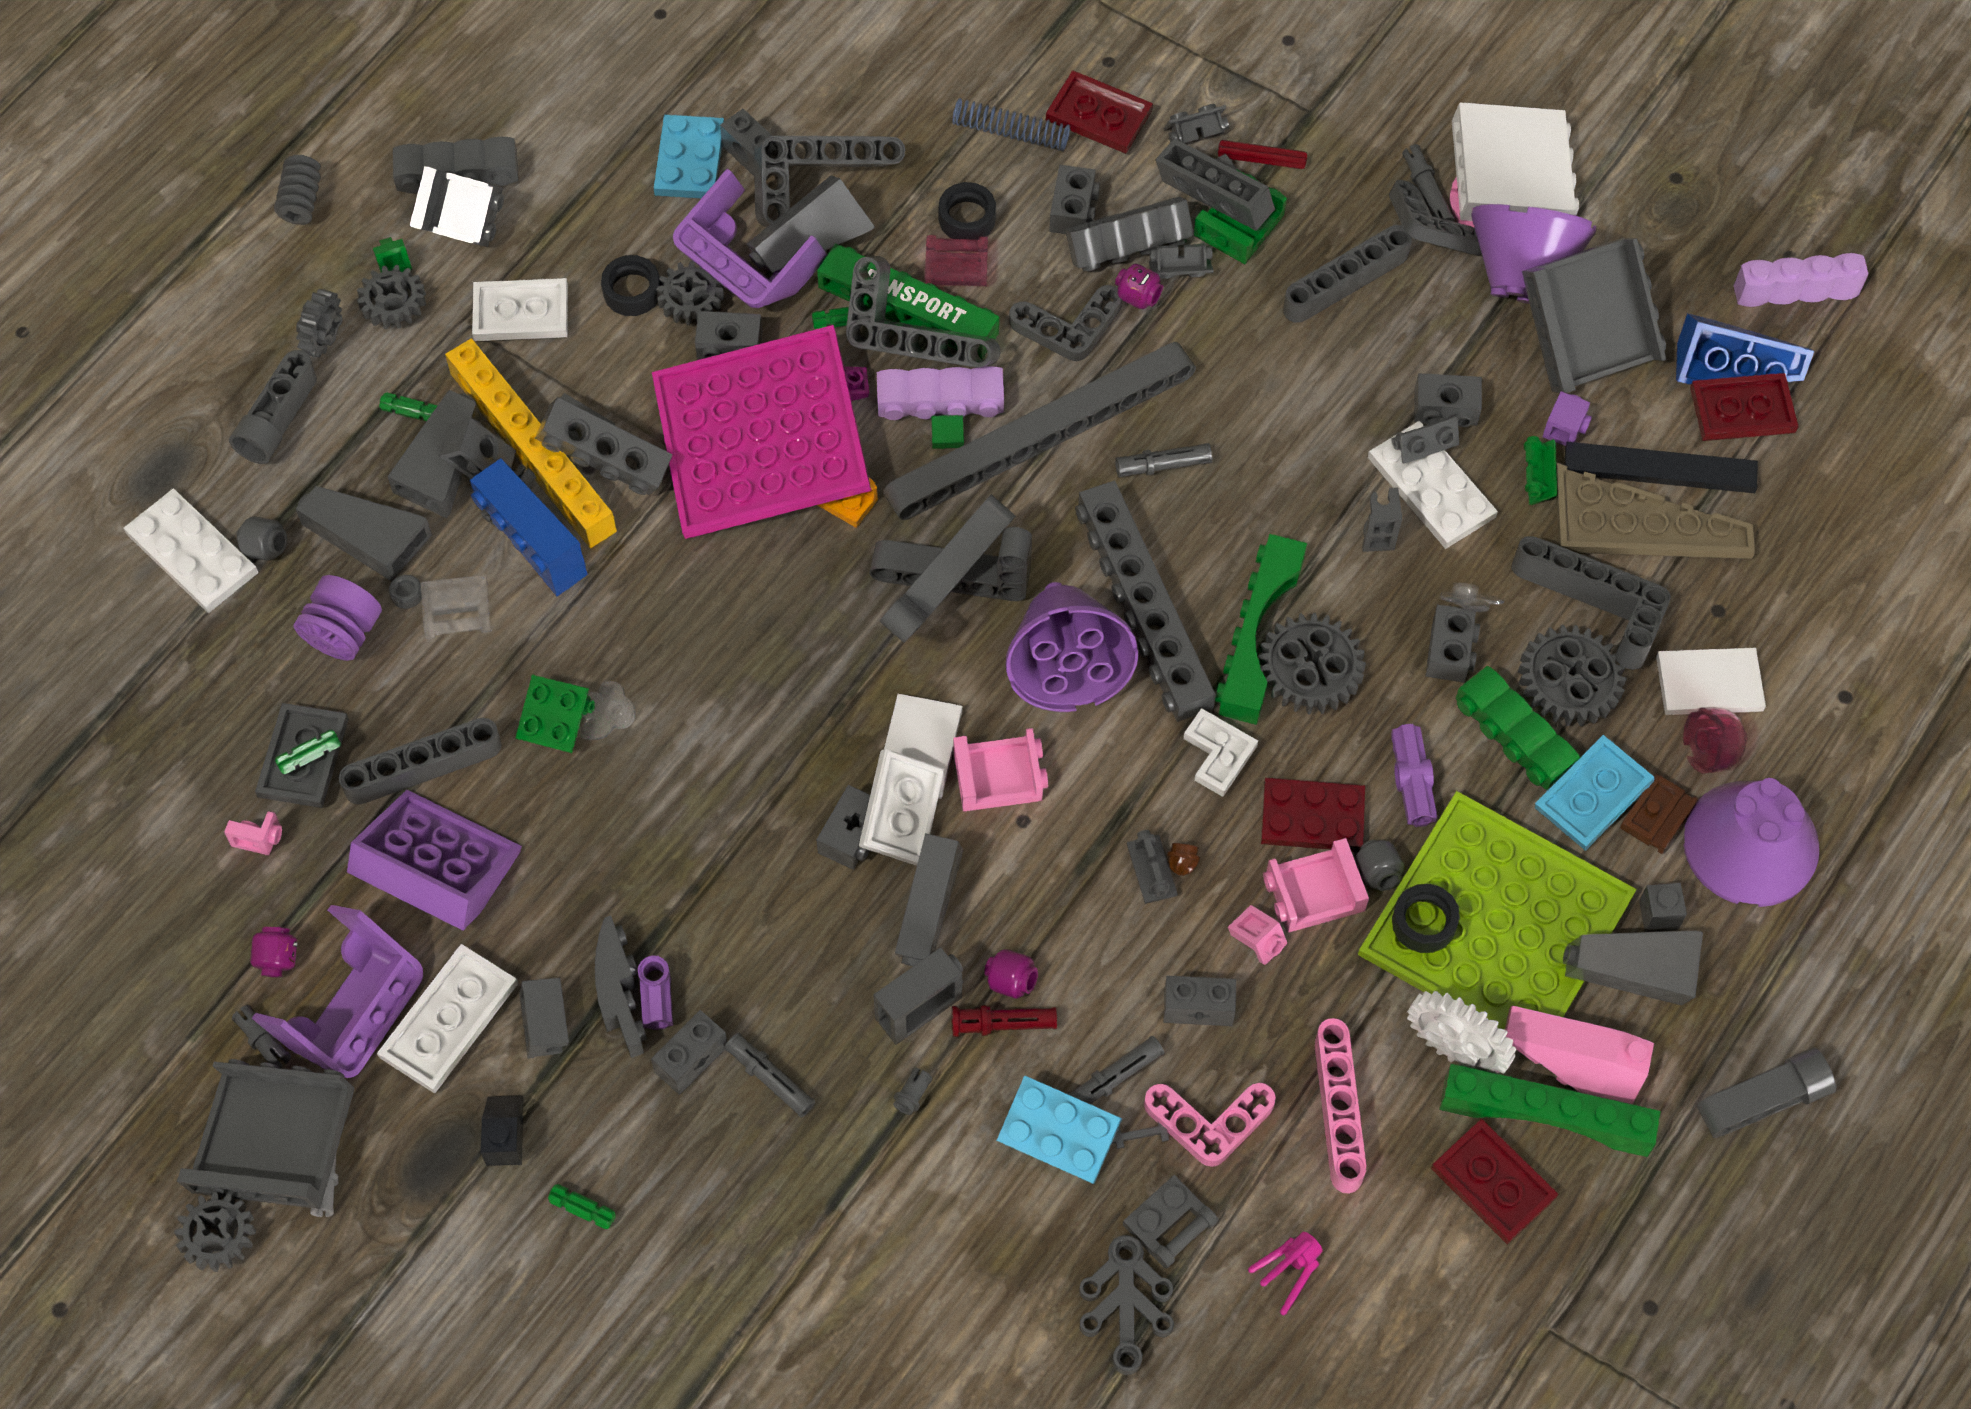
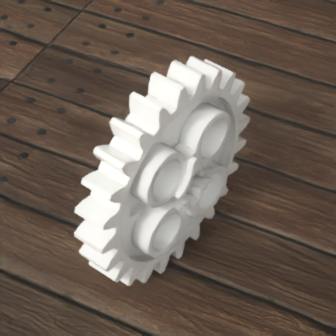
[1407,991,1517,1074]

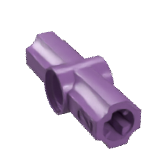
[1391,724,1437,827]

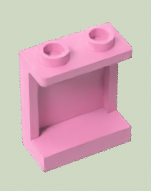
[953,728,1048,812]
[1263,838,1369,933]

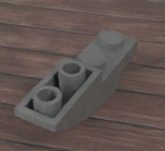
[595,915,647,1058]

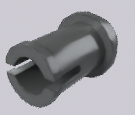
[893,1068,932,1115]

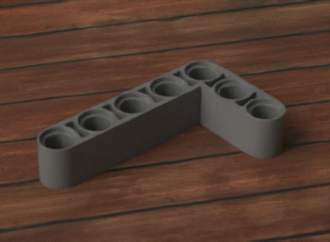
[754,136,906,227]
[846,256,1001,368]
[879,494,1016,643]
[869,527,1032,601]
[1511,536,1671,670]

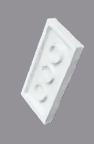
[1368,421,1498,549]
[123,488,258,614]
[377,944,518,1094]

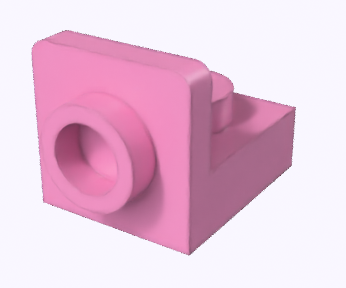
[224,811,282,855]
[1228,905,1287,965]

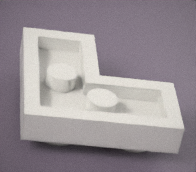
[1183,708,1258,797]

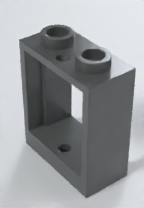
[873,947,963,1045]

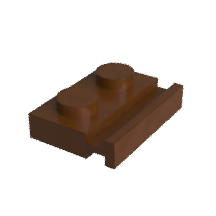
[1620,773,1698,854]

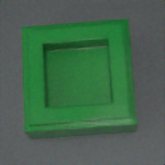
[931,415,964,449]

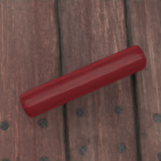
[1218,140,1307,169]

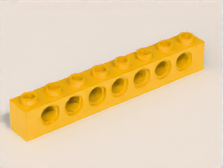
[445,338,617,549]

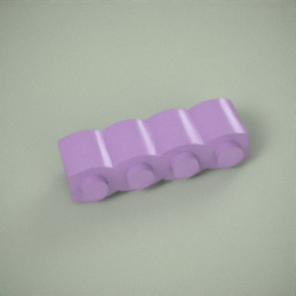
[1734,253,1868,307]
[877,366,1004,420]

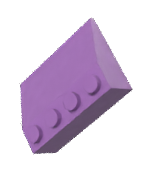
[347,790,522,931]

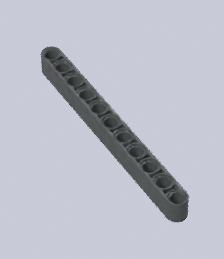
[883,342,1196,520]

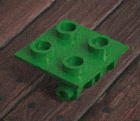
[515,675,595,753]

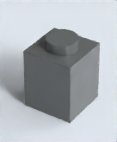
[1639,883,1687,932]

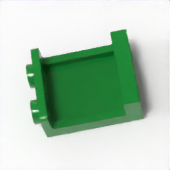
[1194,169,1287,265]

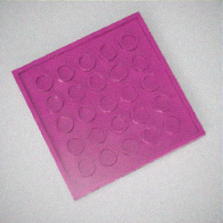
[652,325,872,539]

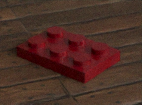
[1045,70,1153,154]
[1690,373,1799,441]
[1261,778,1365,852]
[1431,1119,1559,1245]

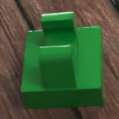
[372,237,412,273]

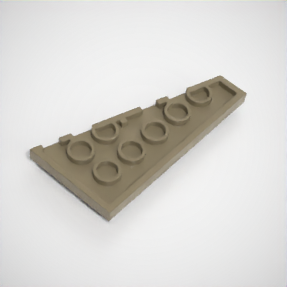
[1556,463,1755,559]

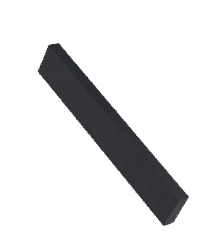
[1564,442,1758,493]

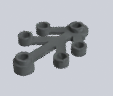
[1079,1235,1174,1375]

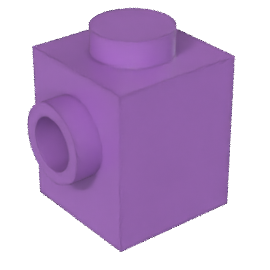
[1543,391,1592,446]

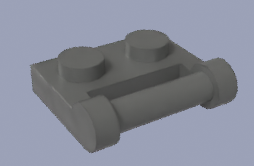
[1123,1175,1219,1269]

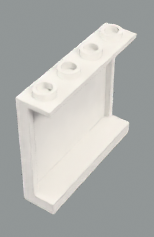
[1452,103,1579,221]

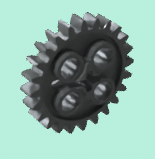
[1258,613,1366,714]
[1518,625,1627,727]

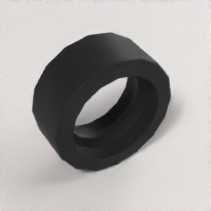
[938,182,996,243]
[601,255,660,316]
[1392,884,1460,953]

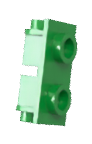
[1524,436,1557,505]

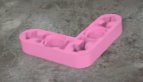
[1144,1083,1276,1167]

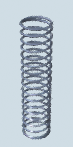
[952,98,1070,151]

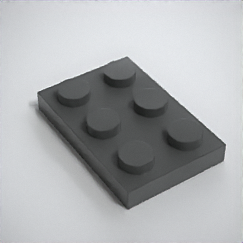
[255,703,349,808]

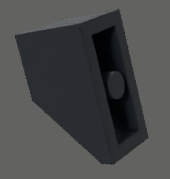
[481,1095,524,1166]

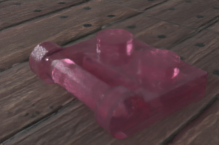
[925,235,988,286]

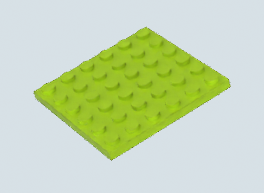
[1358,791,1637,1030]

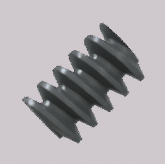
[274,155,321,225]

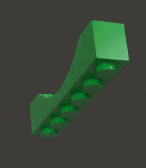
[1215,534,1307,725]
[1439,1064,1661,1157]

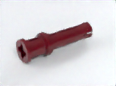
[951,1005,1057,1037]

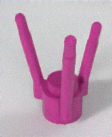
[1248,1231,1323,1316]

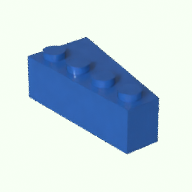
[470,458,588,597]

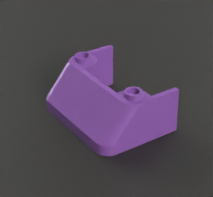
[673,169,828,308]
[252,905,423,1078]

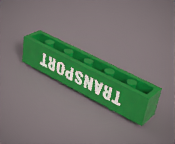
[817,243,999,360]

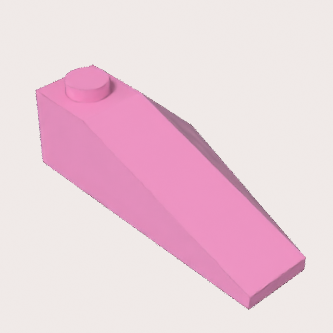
[1505,1006,1654,1104]

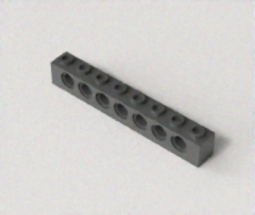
[1075,480,1216,722]

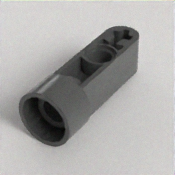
[229,350,317,464]
[1697,1047,1836,1138]

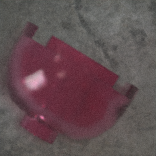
[1683,707,1747,774]

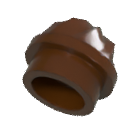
[1167,843,1201,876]

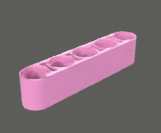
[1315,1018,1366,1194]

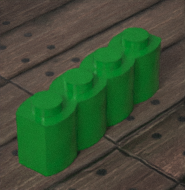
[1455,666,1580,791]

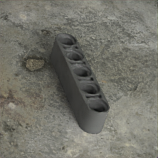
[1283,225,1412,322]
[339,718,502,804]

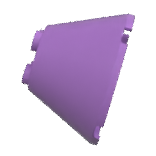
[1471,204,1597,304]
[1006,582,1138,712]
[1683,778,1819,907]

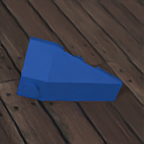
[1676,313,1814,385]

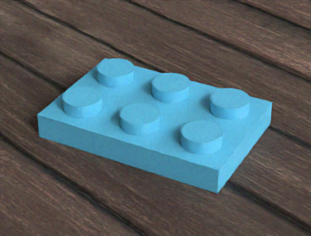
[654,115,724,198]
[1535,735,1654,851]
[996,1075,1122,1184]

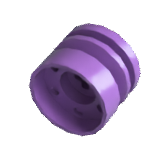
[293,575,382,661]

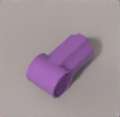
[638,955,673,1030]

